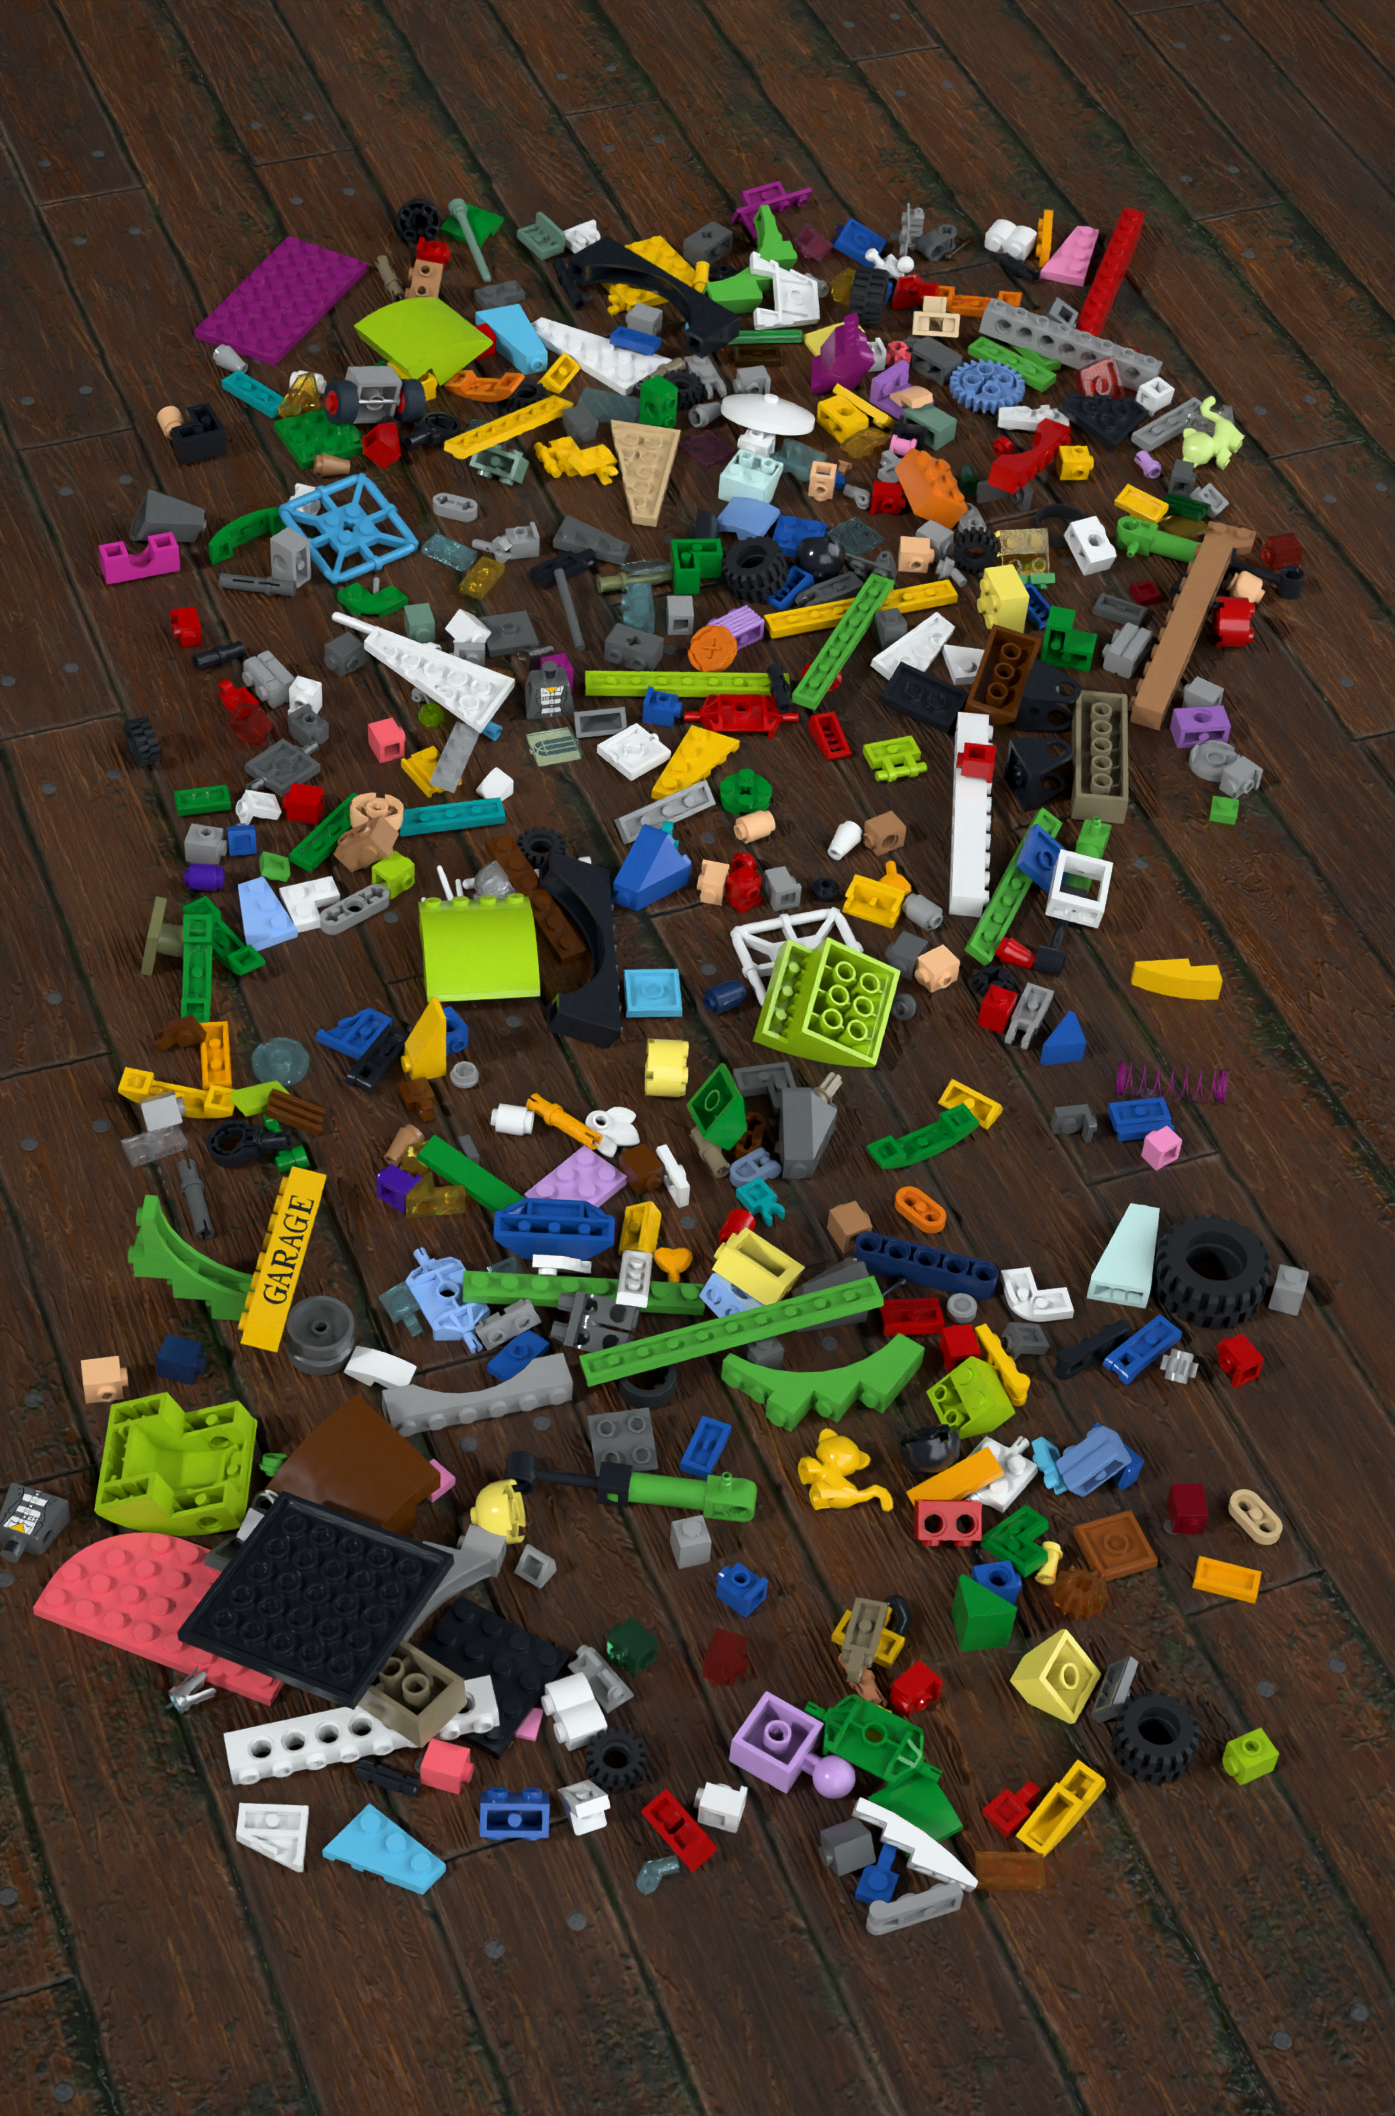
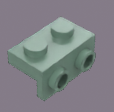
[517,211,566,260]

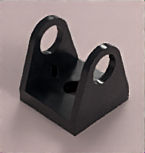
[1013,659,1081,733]
[1004,737,1072,812]

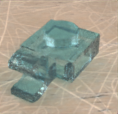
[378,1281,423,1337]

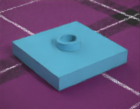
[623,969,682,1018]

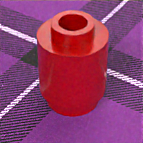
[718,1209,756,1246]

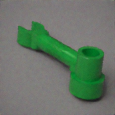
[262,1112,309,1174]

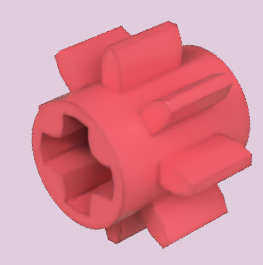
[885,341,912,368]

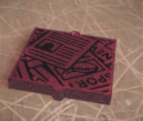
[679,430,736,469]

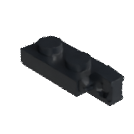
[530,548,596,590]

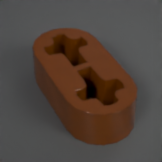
[734,1112,765,1159]

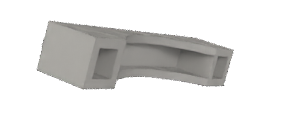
[382,1353,573,1437]

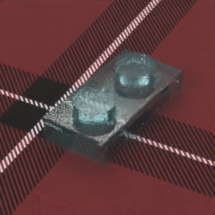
[422,533,477,572]

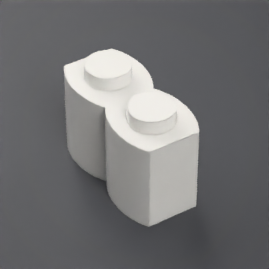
[984,219,1037,260]
[541,1672,607,1751]

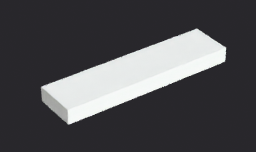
[616,1250,653,1308]

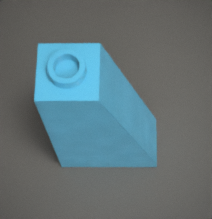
[475,304,548,375]

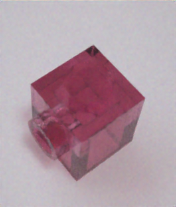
[793,223,833,262]

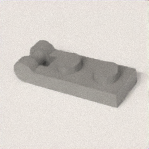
[866,1881,963,1935]

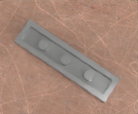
[1131,397,1212,452]
[429,721,480,793]
[614,780,716,844]

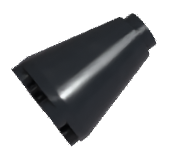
[397,194,441,243]

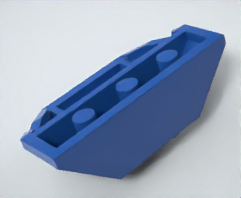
[493,1198,615,1261]

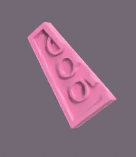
[1040,226,1099,287]

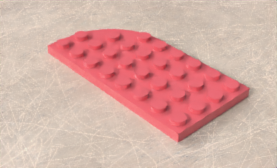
[33,1532,284,1706]

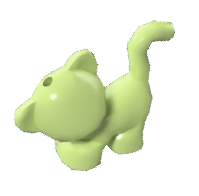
[1182,396,1245,470]

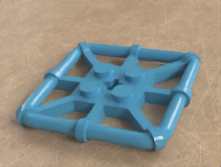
[278,473,419,585]

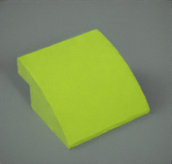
[354,297,493,386]
[753,937,901,1067]

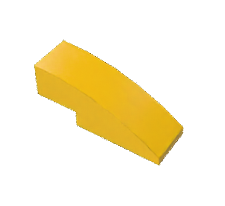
[1131,958,1223,1000]
[1016,1760,1106,1858]

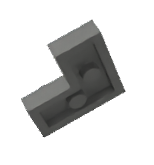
[474,280,525,310]
[732,1061,796,1115]

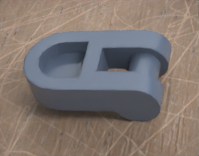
[729,1147,782,1188]

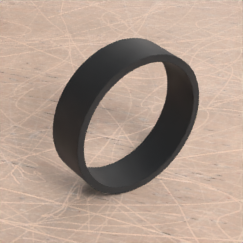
[1033,504,1087,549]

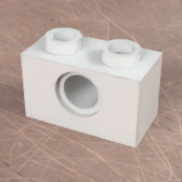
[1064,516,1116,576]

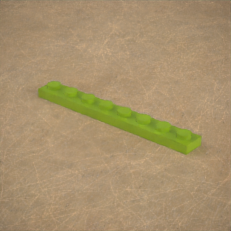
[585,671,790,697]

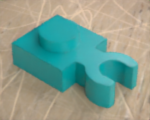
[736,1177,785,1227]

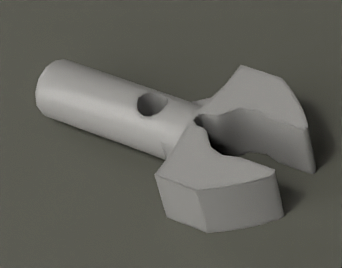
[472,536,514,564]

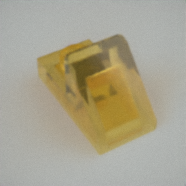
[276,372,320,418]
[406,1171,465,1218]

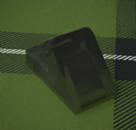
[517,643,554,674]

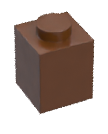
[618,1143,664,1197]

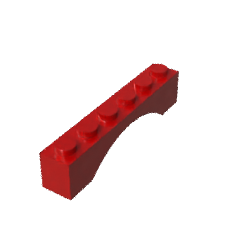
[987,418,1071,494]

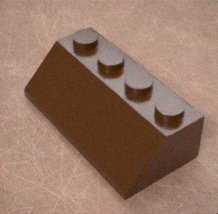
[964,624,1042,726]

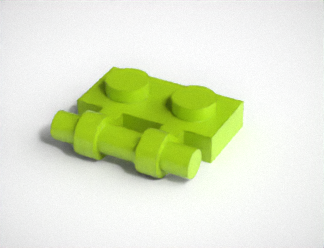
[863,735,927,782]

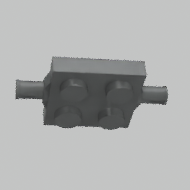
[245,738,321,798]

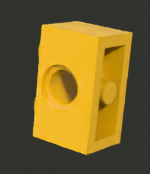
[816,394,869,447]

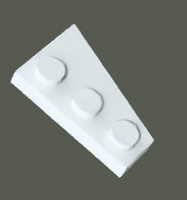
[998,405,1069,433]
[942,644,984,685]

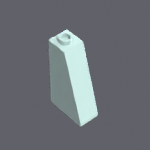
[1087,1203,1160,1309]

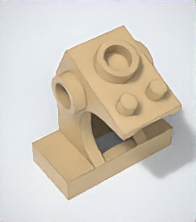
[912,296,960,337]

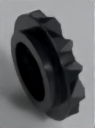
[970,963,1015,998]

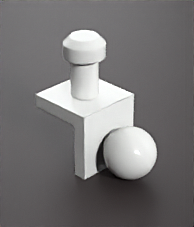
[865,248,914,281]

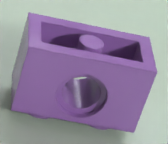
[1170,705,1231,748]

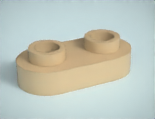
[1228,1489,1282,1545]

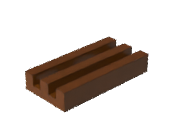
[264,1088,326,1136]

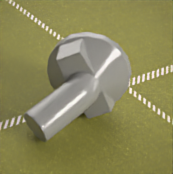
[935,556,967,587]

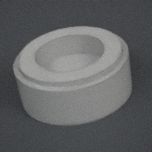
[946,1293,977,1324]

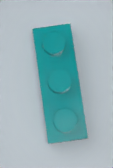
[222,370,289,419]

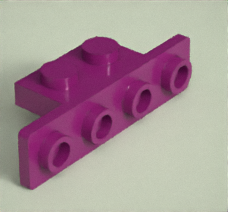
[731,181,813,224]

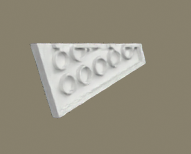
[531,317,672,397]
[364,626,515,733]

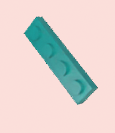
[398,797,506,837]

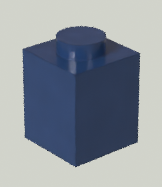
[156,1334,207,1385]

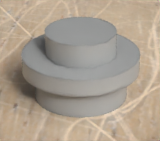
[450,1061,479,1088]

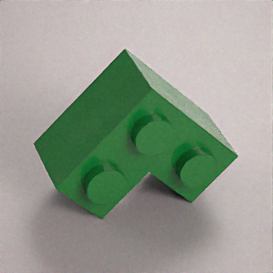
[670,538,723,595]
[1040,606,1097,672]

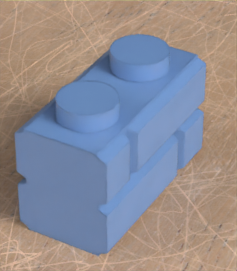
[1055,1426,1132,1497]

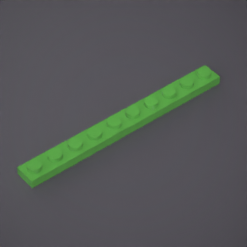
[579,1276,884,1387]

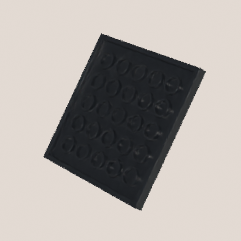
[177,1491,454,1710]

